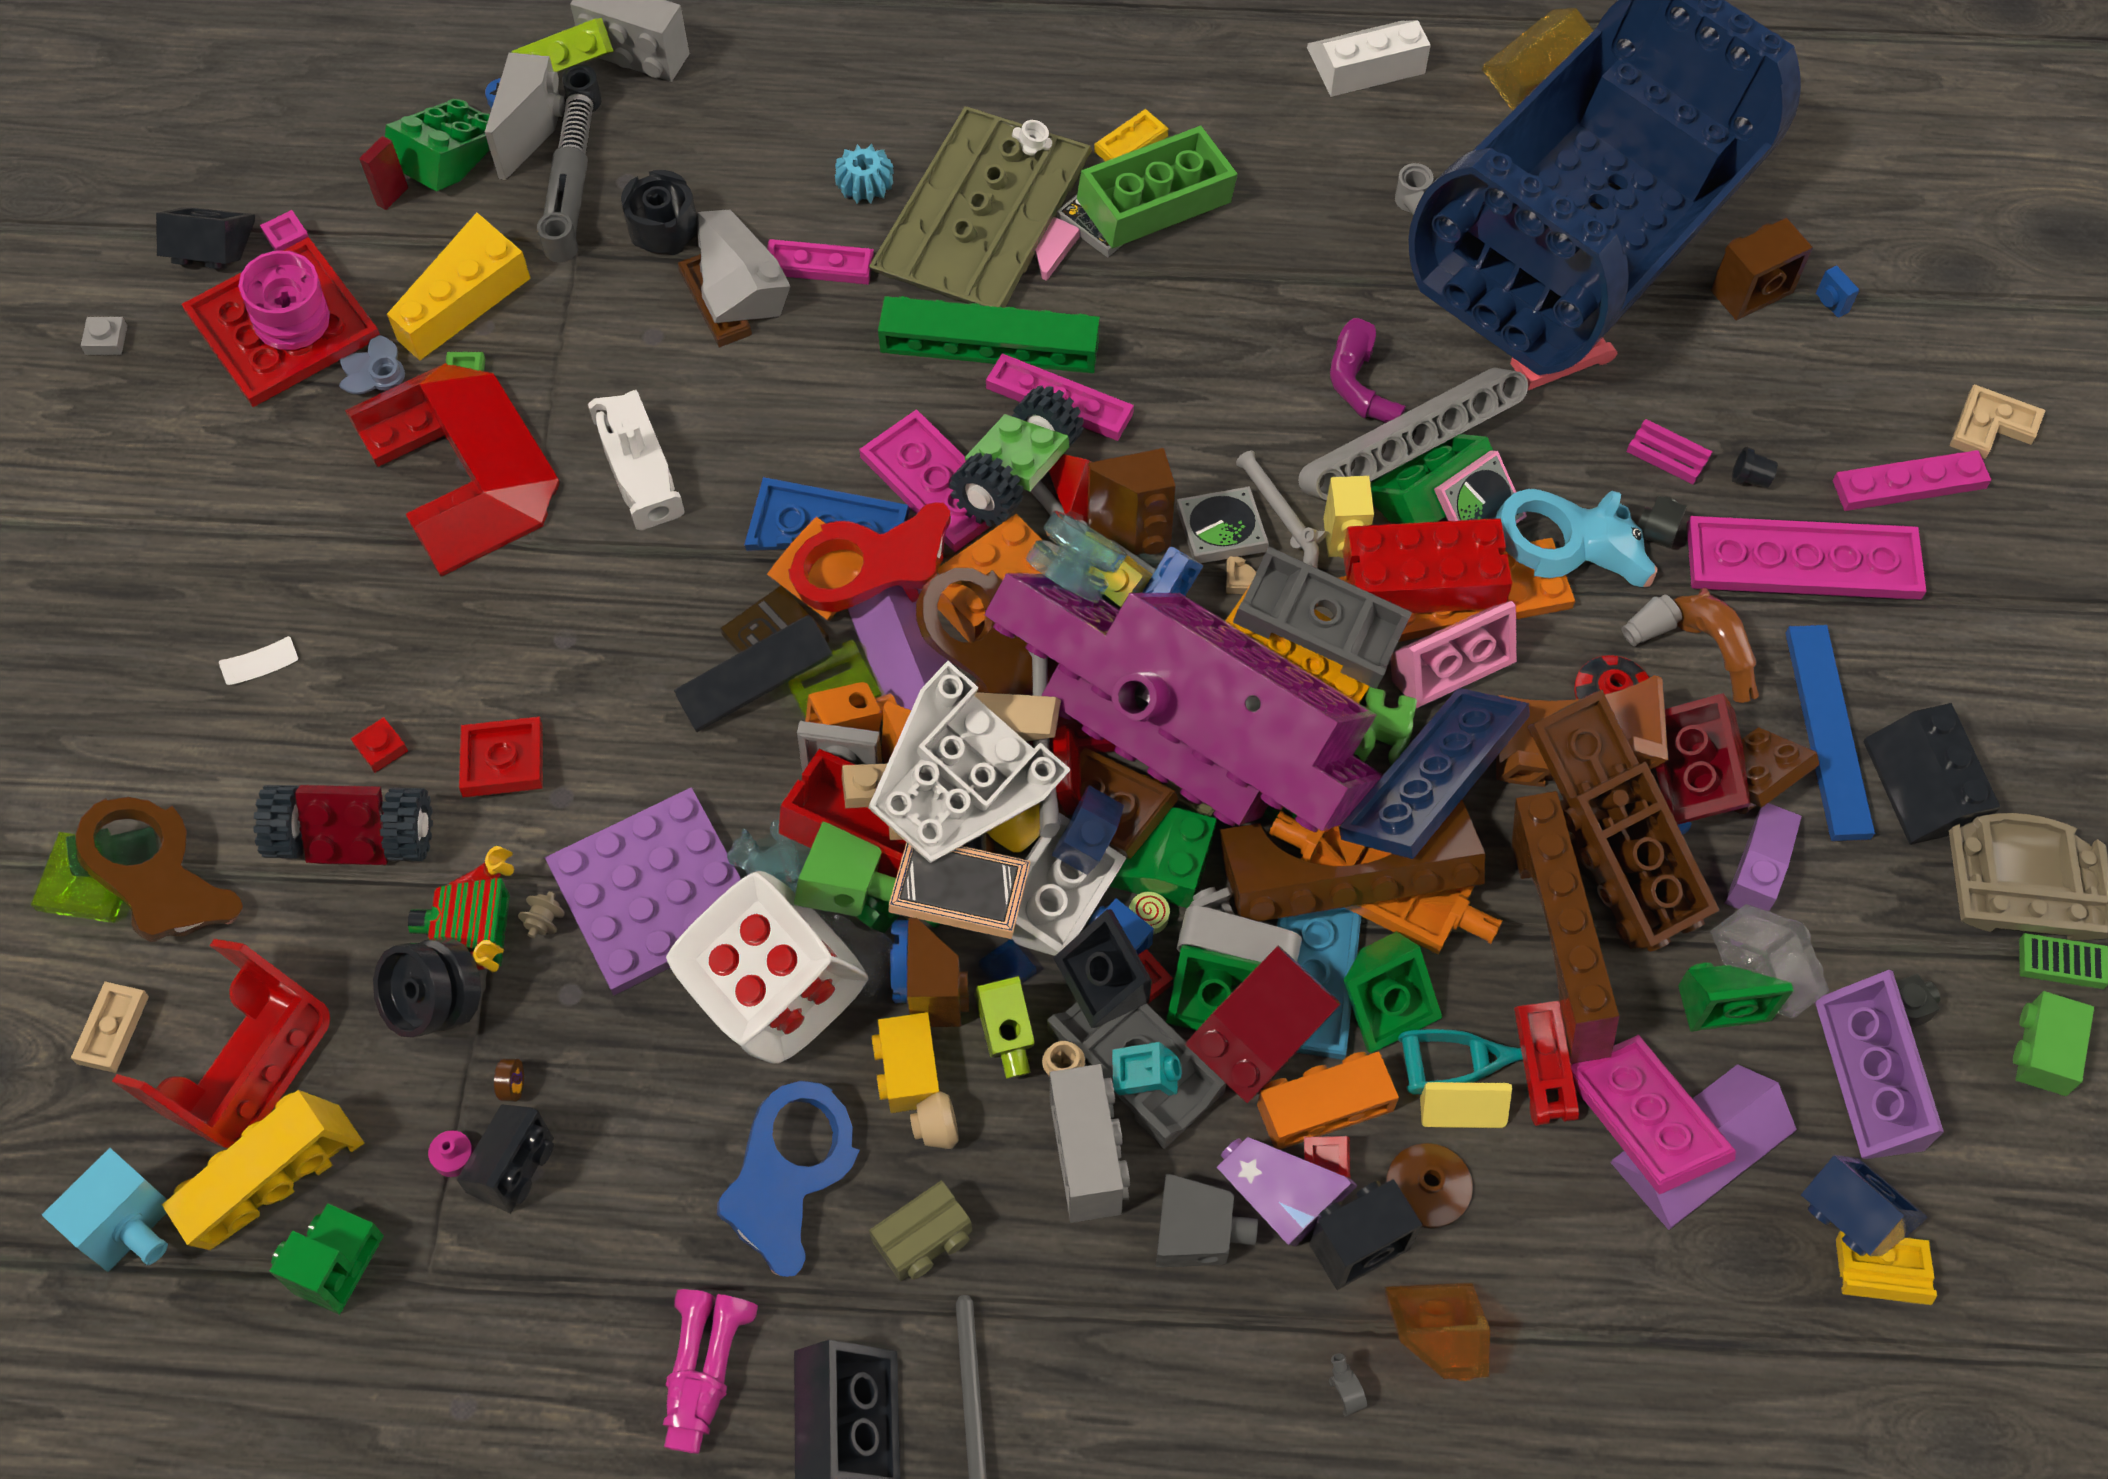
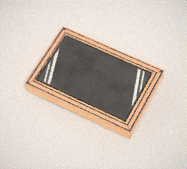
[889,843,1030,939]

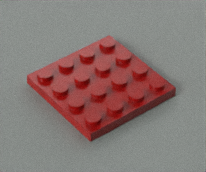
[181,237,380,407]

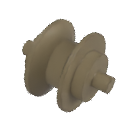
[518,891,565,938]

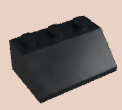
[1863,703,2001,845]
[794,1339,900,1479]

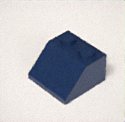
[1801,1155,1928,1256]

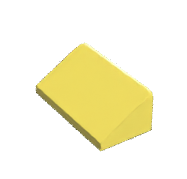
[1420,1082,1512,1128]

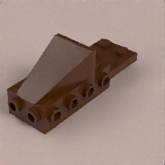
[1527,690,1719,952]

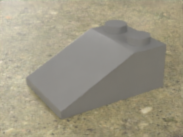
[485,53,565,180]

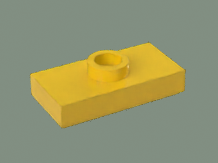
[1094,109,1169,161]

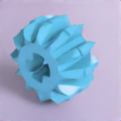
[835,144,894,204]

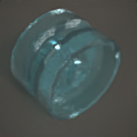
[1025,510,1127,603]

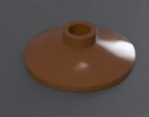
[1386,1143,1473,1228]

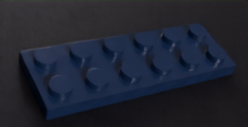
[1339,688,1530,859]

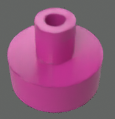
[428,1130,475,1177]

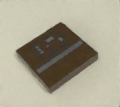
[720,585,830,653]

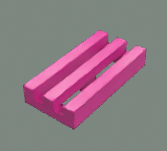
[1626,419,1712,485]

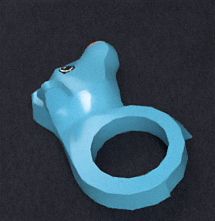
[1495,489,1657,587]

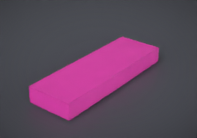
[767,239,874,285]

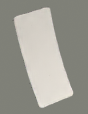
[219,636,298,685]

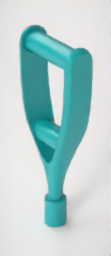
[1398,1029,1523,1094]

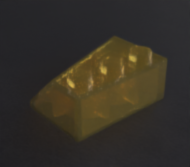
[1482,8,1594,111]

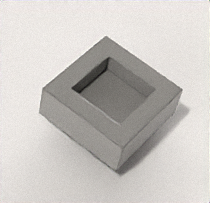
[81,317,128,355]

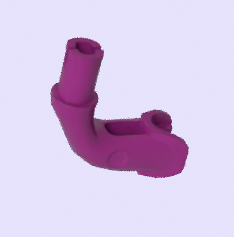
[1330,318,1406,423]

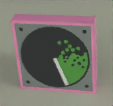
[1434,451,1527,524]

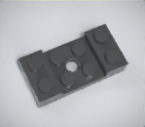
[1233,547,1412,689]
[1047,1002,1226,1149]

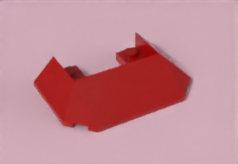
[345,363,560,577]

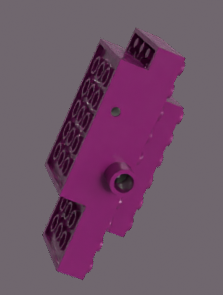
[984,573,1383,832]

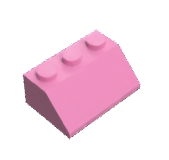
[1390,601,1517,708]

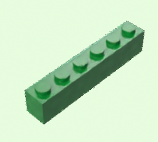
[878,296,1100,374]

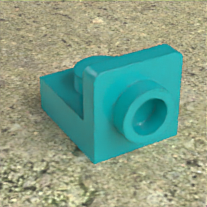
[1112,1042,1182,1096]

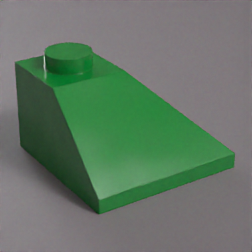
[1344,931,1442,1054]
[1678,963,1794,1032]

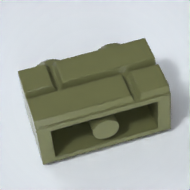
[869,1180,972,1282]

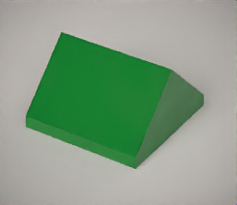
[1166,944,1261,1030]

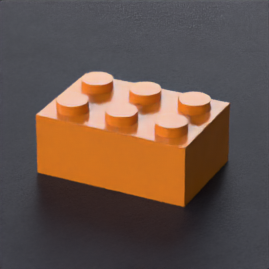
[938,513,1065,642]

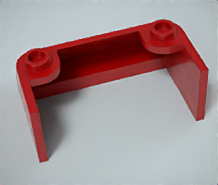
[112,939,330,1149]

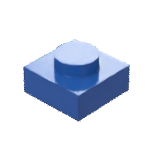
[1816,265,1859,318]

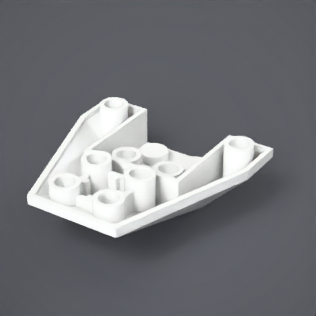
[868,661,1071,863]

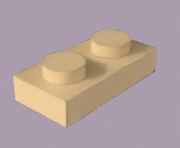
[71,982,149,1073]

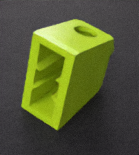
[974,976,1034,1079]

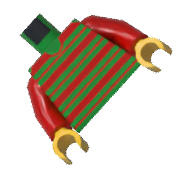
[408,846,514,972]

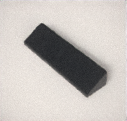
[674,615,834,732]

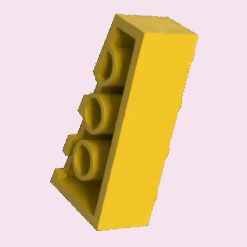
[387,212,531,361]
[162,1090,365,1250]

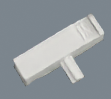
[588,390,685,531]

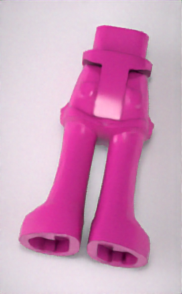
[663,1289,758,1454]

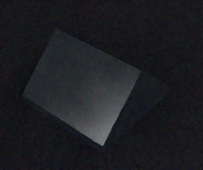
[1053,909,1152,1028]

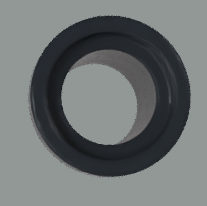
[1732,447,1778,488]

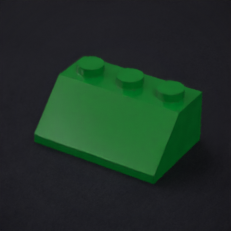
[1370,434,1493,524]

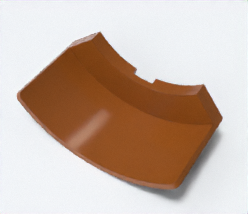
[1496,675,1668,787]

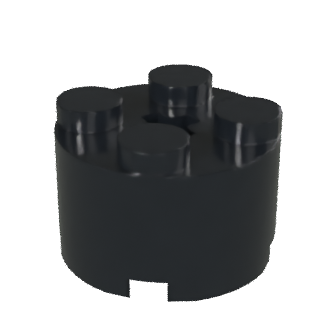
[621,170,697,255]

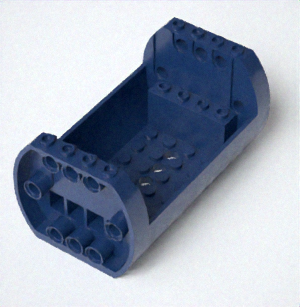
[1408,0,1801,375]

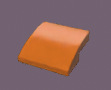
[767,516,863,621]

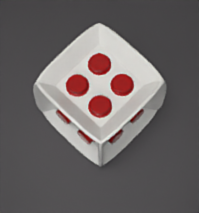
[666,871,868,1064]

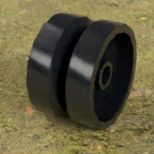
[373,937,481,1038]

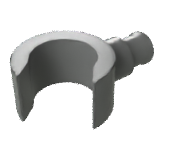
[1329,1353,1367,1416]

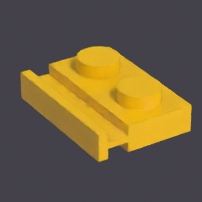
[1836,1230,1937,1305]

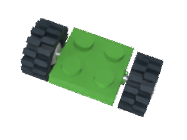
[949,385,1084,526]

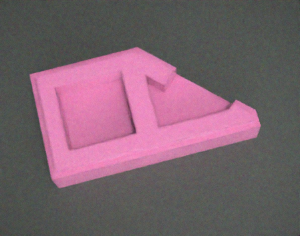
[1035,217,1080,281]

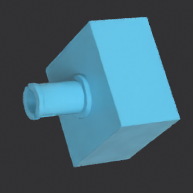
[42,1148,168,1272]

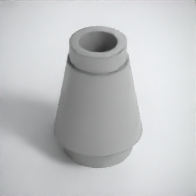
[1621,594,1682,646]

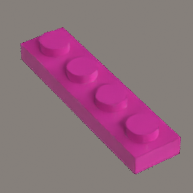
[986,353,1134,441]
[1832,450,1991,511]

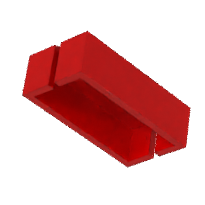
[1343,518,1512,613]
[779,748,907,878]

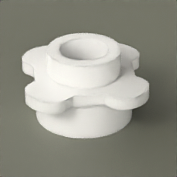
[1012,120,1052,156]

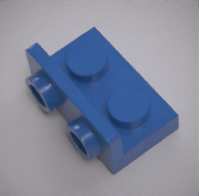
[1142,547,1204,596]

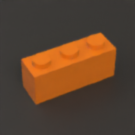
[1257,1051,1399,1150]

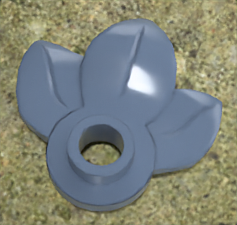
[339,335,405,394]

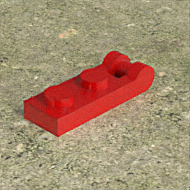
[1514,1001,1579,1126]

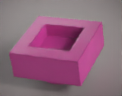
[260,210,309,251]

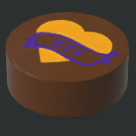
[494,1059,524,1102]

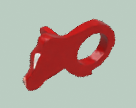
[788,502,951,612]

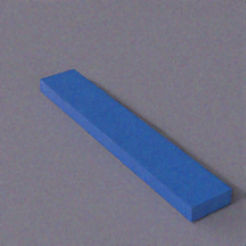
[1785,625,1875,841]

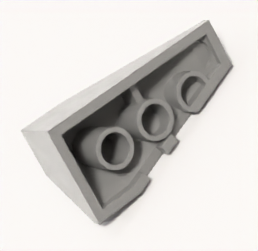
[697,210,790,323]

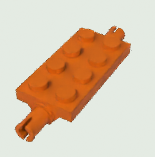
[1269,811,1503,955]

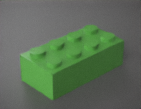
[1077,126,1238,249]

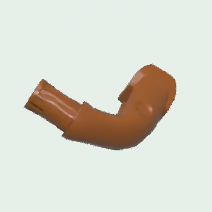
[1673,588,1759,703]

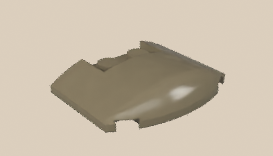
[1949,813,2108,940]

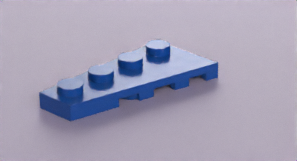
[744,477,910,551]

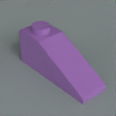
[1724,803,1801,919]

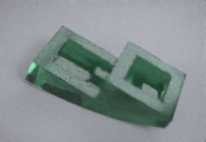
[66,827,160,877]

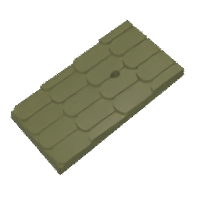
[869,106,1092,307]

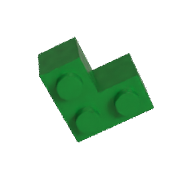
[269,1203,384,1315]

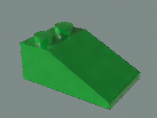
[1109,808,1217,908]

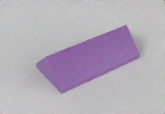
[848,586,952,710]
[1814,970,1944,1159]
[1610,1064,1797,1230]

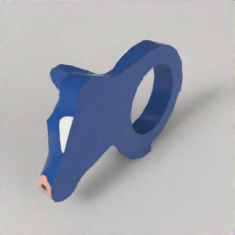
[717,1081,860,1277]

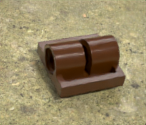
[1733,727,1820,814]

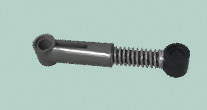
[537,65,602,263]

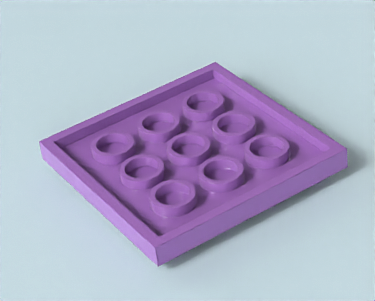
[545,787,741,996]

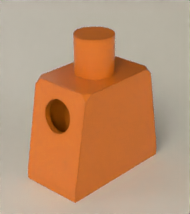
[805,682,897,732]

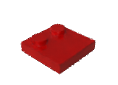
[459,716,543,798]

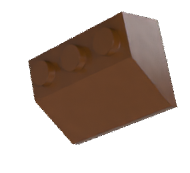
[1087,448,1176,555]

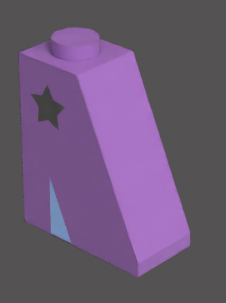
[1217,1137,1357,1246]

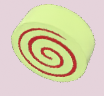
[1129,892,1170,935]

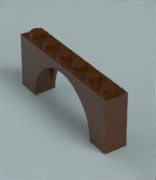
[1512,791,1619,1064]
[1220,800,1485,922]

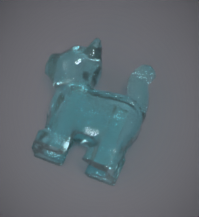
[727,820,802,893]

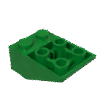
[385,99,490,191]

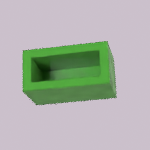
[2013,991,2094,1096]

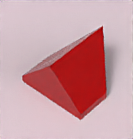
[1049,454,1092,524]

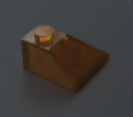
[1385,1283,1490,1381]

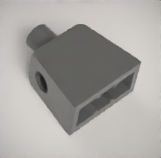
[1156,1174,1258,1268]

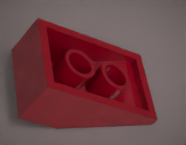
[1656,693,1750,825]
[1185,945,1341,1103]

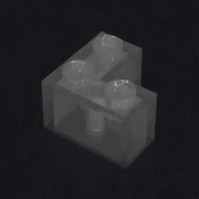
[1710,904,1829,1019]

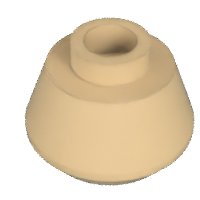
[910,1091,959,1149]

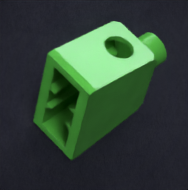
[794,822,896,916]

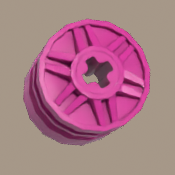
[239,251,330,350]

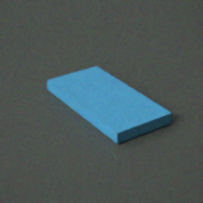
[1277,907,1361,1060]

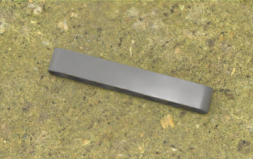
[1298,368,1528,500]

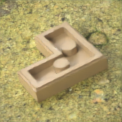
[1949,384,2045,459]

